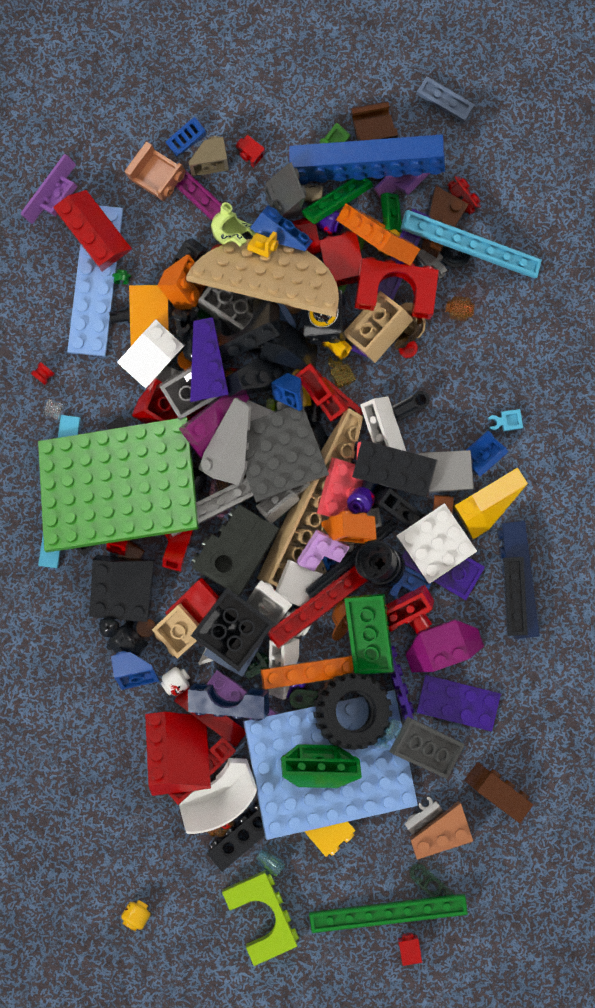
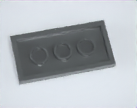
[389,717,465,779]

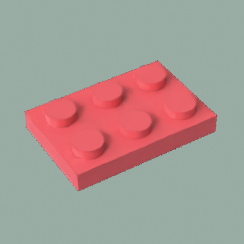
[317,458,363,517]

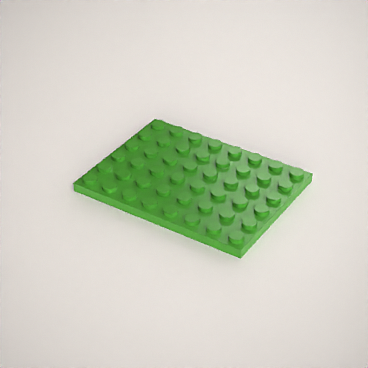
[38,417,199,553]

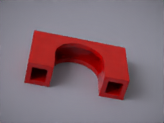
[354,257,439,320]
[106,530,194,572]

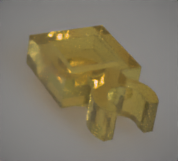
[328,356,356,388]

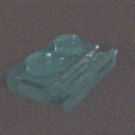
[375,719,401,749]

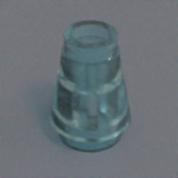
[256,849,286,877]

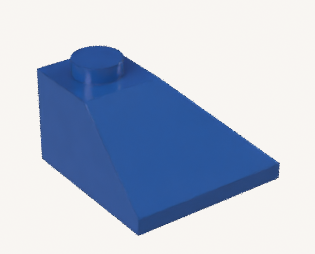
[111,651,159,690]

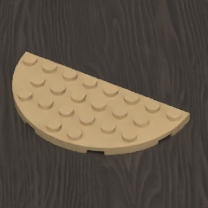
[186,239,339,317]

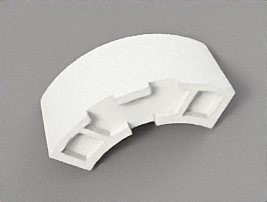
[179,758,257,834]

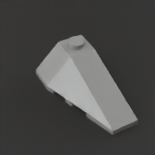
[199,398,252,485]

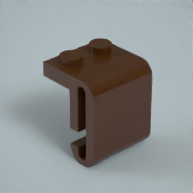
[351,101,398,141]

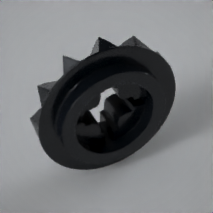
[441,246,471,268]

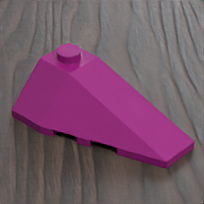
[179,394,249,460]

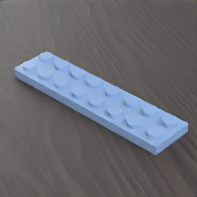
[67,205,123,357]

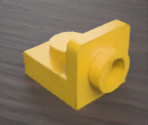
[247,231,279,258]

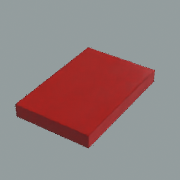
[165,578,219,623]

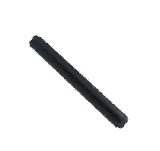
[306,520,397,598]

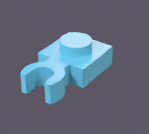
[488,409,523,432]

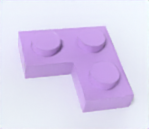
[296,530,350,571]

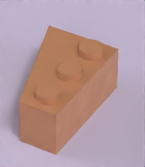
[409,801,473,860]

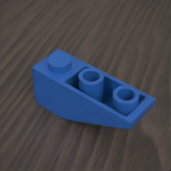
[250,205,313,251]

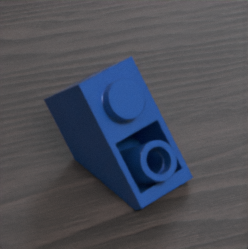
[271,373,303,411]

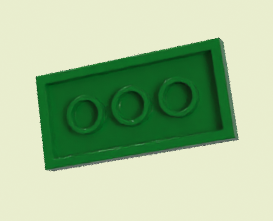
[344,594,394,674]

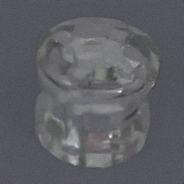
[44,398,65,421]

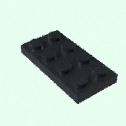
[352,440,438,497]

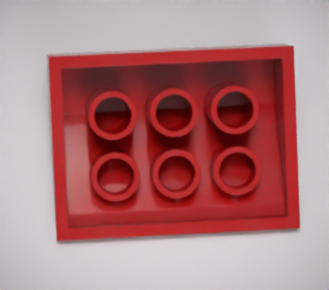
[145,712,211,796]

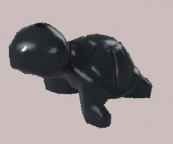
[172,307,201,362]
[99,618,148,656]

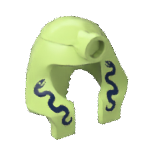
[211,202,256,246]

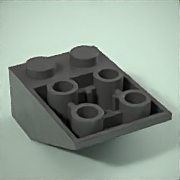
[264,162,307,220]

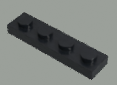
[503,557,528,636]

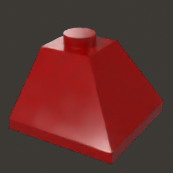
[132,378,178,424]

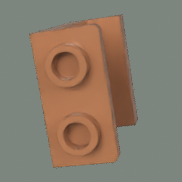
[124,142,186,201]

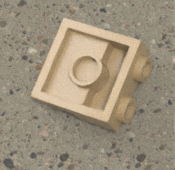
[152,603,199,659]

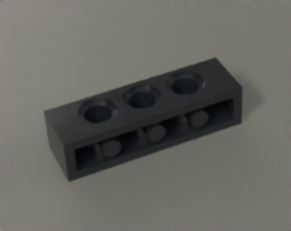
[207,803,265,872]

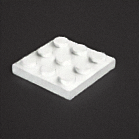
[396,503,477,584]

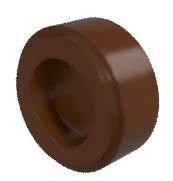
[136,618,156,637]

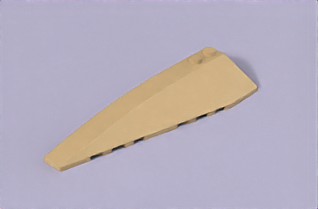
[257,408,363,588]

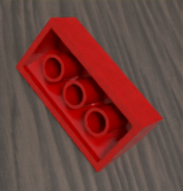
[53,190,132,272]

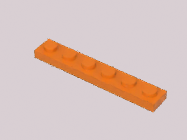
[261,655,354,689]

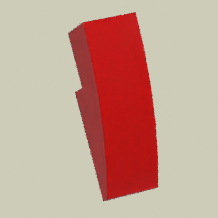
[295,363,348,421]

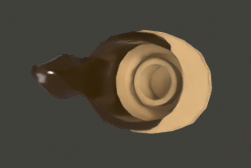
[395,302,426,350]

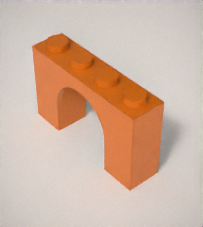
[336,203,420,266]

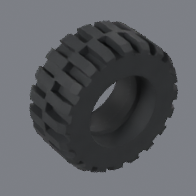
[313,673,392,750]

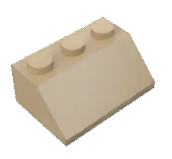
[343,291,413,363]

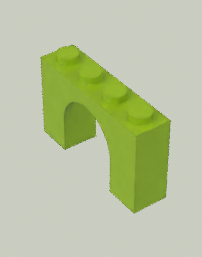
[222,870,299,966]

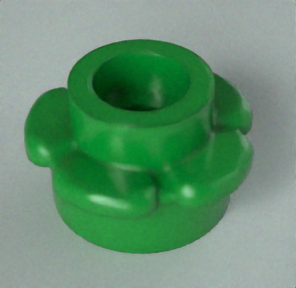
[112,270,131,284]

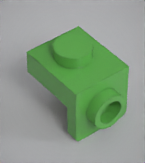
[319,123,352,143]

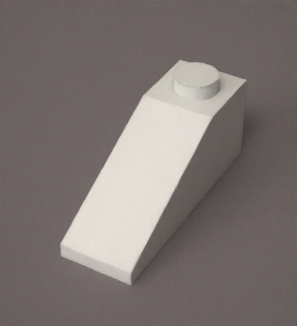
[269,637,299,700]

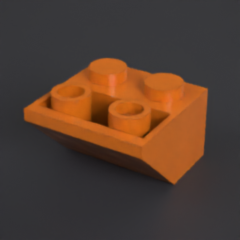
[157,255,205,310]
[321,511,376,544]

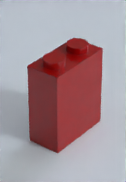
[319,231,362,287]

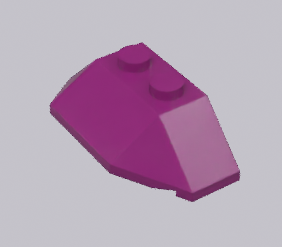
[405,619,484,673]

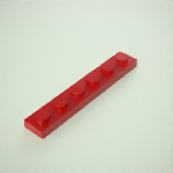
[267,566,368,649]

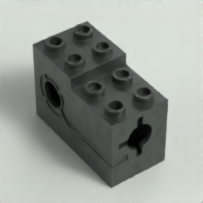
[191,504,279,596]

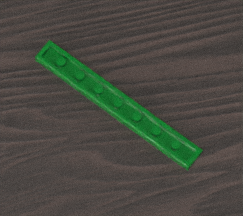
[309,893,468,933]

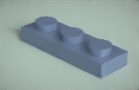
[416,76,474,122]

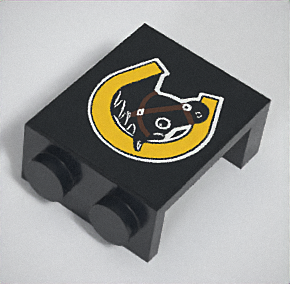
[304,290,346,345]

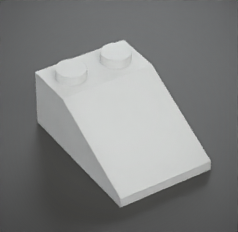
[117,319,184,388]

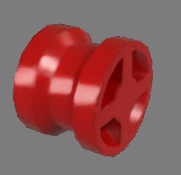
[30,362,55,385]

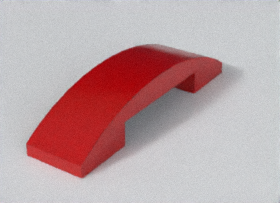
[174,688,246,747]
[168,737,236,805]

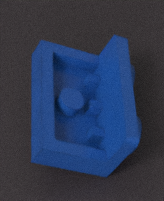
[465,431,508,477]

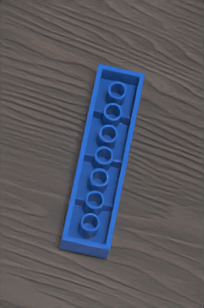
[289,134,445,184]

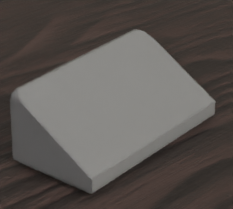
[255,489,300,524]

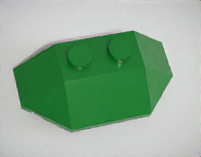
[281,744,362,788]

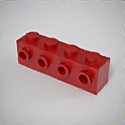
[386,585,434,632]

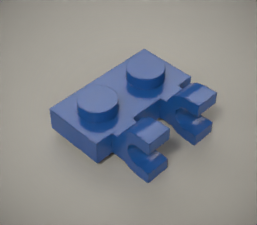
[388,566,432,599]

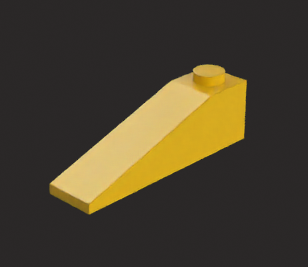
[453,468,528,539]

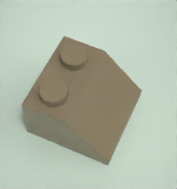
[189,136,229,177]

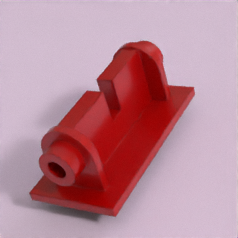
[448,176,481,215]

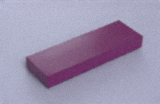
[175,170,222,221]

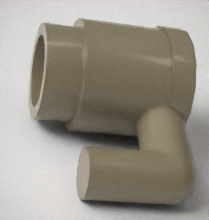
[303,184,324,209]

